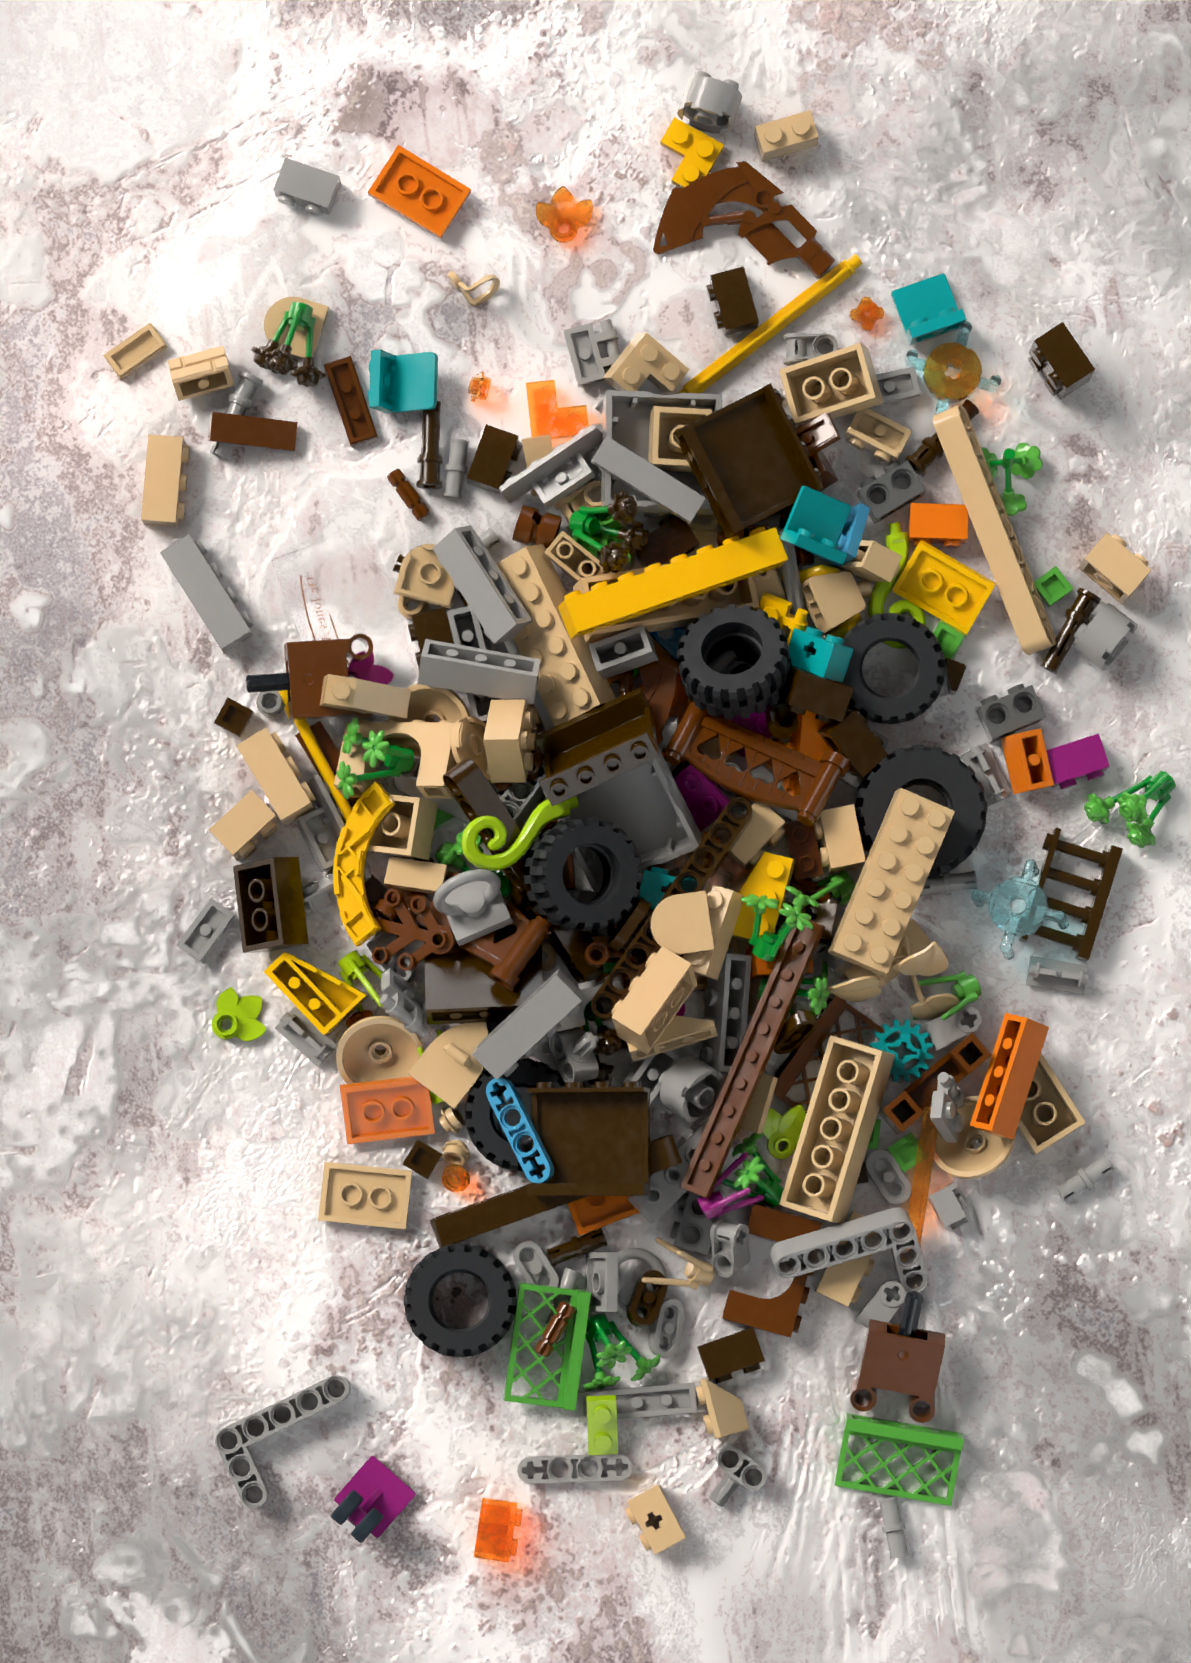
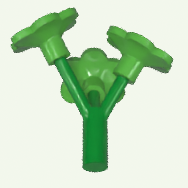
[981,443,1043,516]

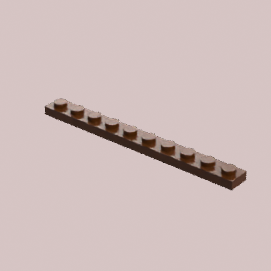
[680,920,825,1199]

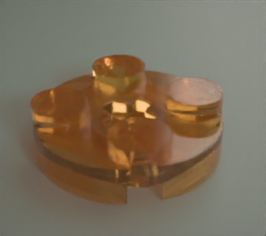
[923,342,982,401]

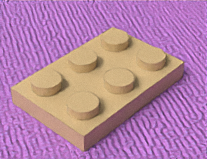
[318,1162,413,1230]

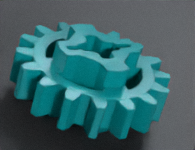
[869,1019,933,1082]

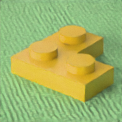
[660,117,724,188]

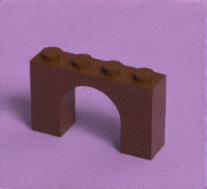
[878,1033,991,1135]
[722,1204,822,1338]

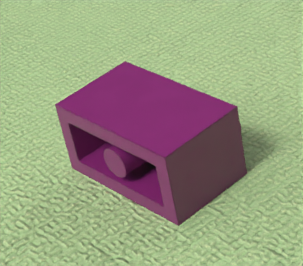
[1046,733,1110,790]

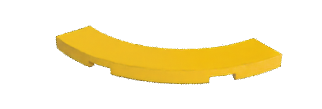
[333,781,396,947]

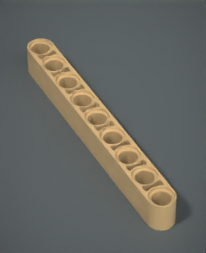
[933,404,1056,655]

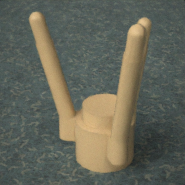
[642,1237,715,1290]

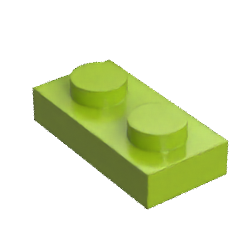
[586,1395,618,1455]

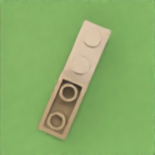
[544,530,611,583]

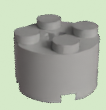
[677,71,742,134]
[1073,601,1138,671]
[659,1055,726,1125]

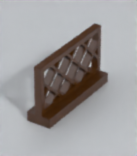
[773,993,891,1113]

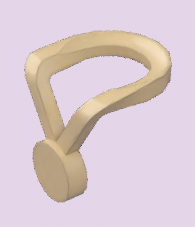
[446,271,500,307]

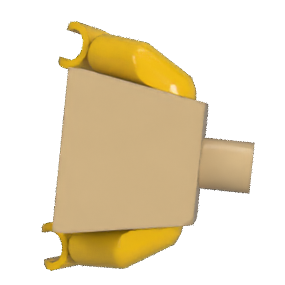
[781,564,872,639]

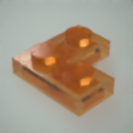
[526,380,589,439]

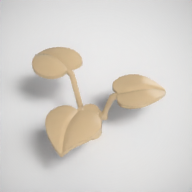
[828,935,959,1020]

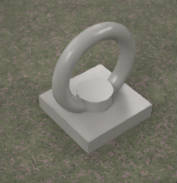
[433,869,513,946]
[585,1247,667,1318]

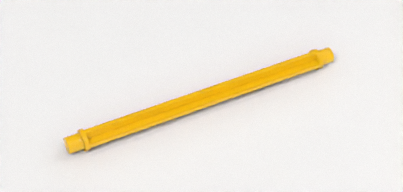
[677,254,863,394]

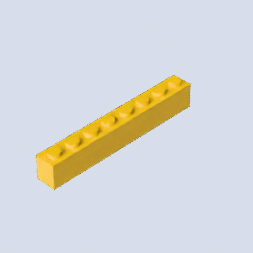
[558,527,788,640]

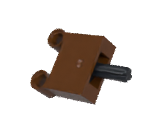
[245,633,373,720]
[850,1291,945,1423]

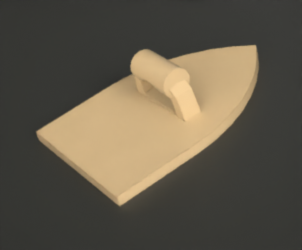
[408,1022,488,1109]

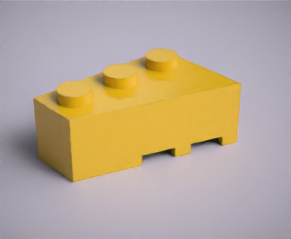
[732,852,795,940]
[264,951,370,1036]

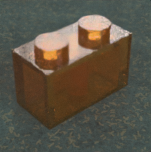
[474,1497,523,1563]

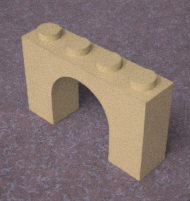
[334,720,457,799]

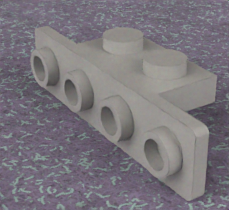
[499,424,602,509]
[295,775,371,883]

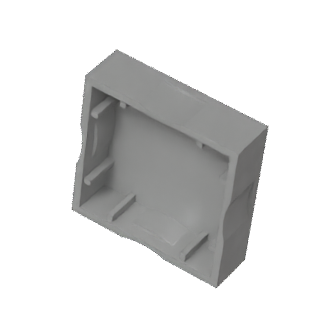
[601,390,722,515]
[543,748,702,892]

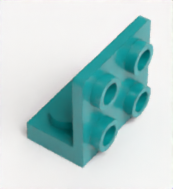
[891,273,967,346]
[780,486,851,565]

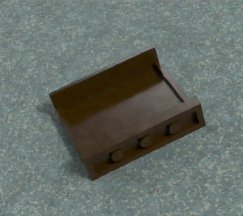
[673,383,824,538]
[535,688,659,806]
[424,912,543,1025]
[527,1081,650,1196]

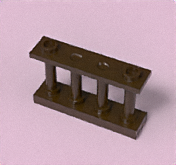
[1016,827,1123,962]

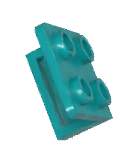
[368,349,438,414]

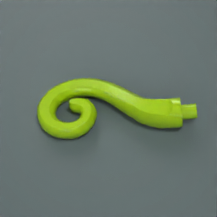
[868,522,926,649]
[461,796,579,871]

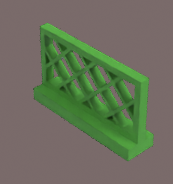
[503,1282,591,1411]
[834,1413,964,1506]

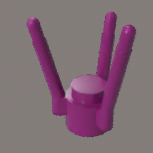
[697,1152,764,1220]

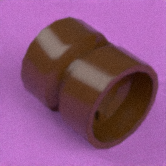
[512,505,562,549]

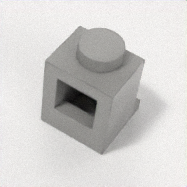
[927,1182,968,1230]

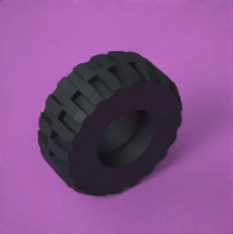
[855,745,988,878]

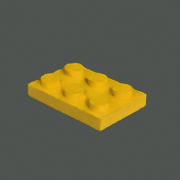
[892,540,996,634]

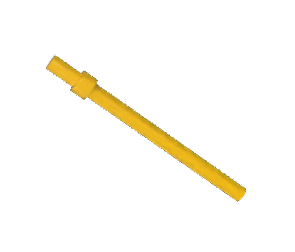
[278,690,353,822]

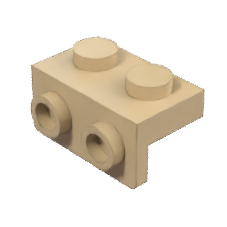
[845,408,912,463]

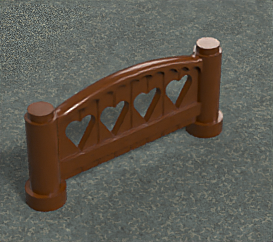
[664,699,850,826]
[372,857,551,991]

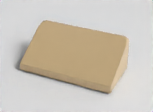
[740,1074,778,1134]

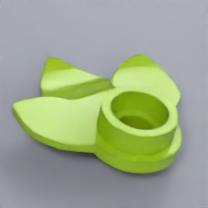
[212,987,266,1041]
[762,1104,806,1159]

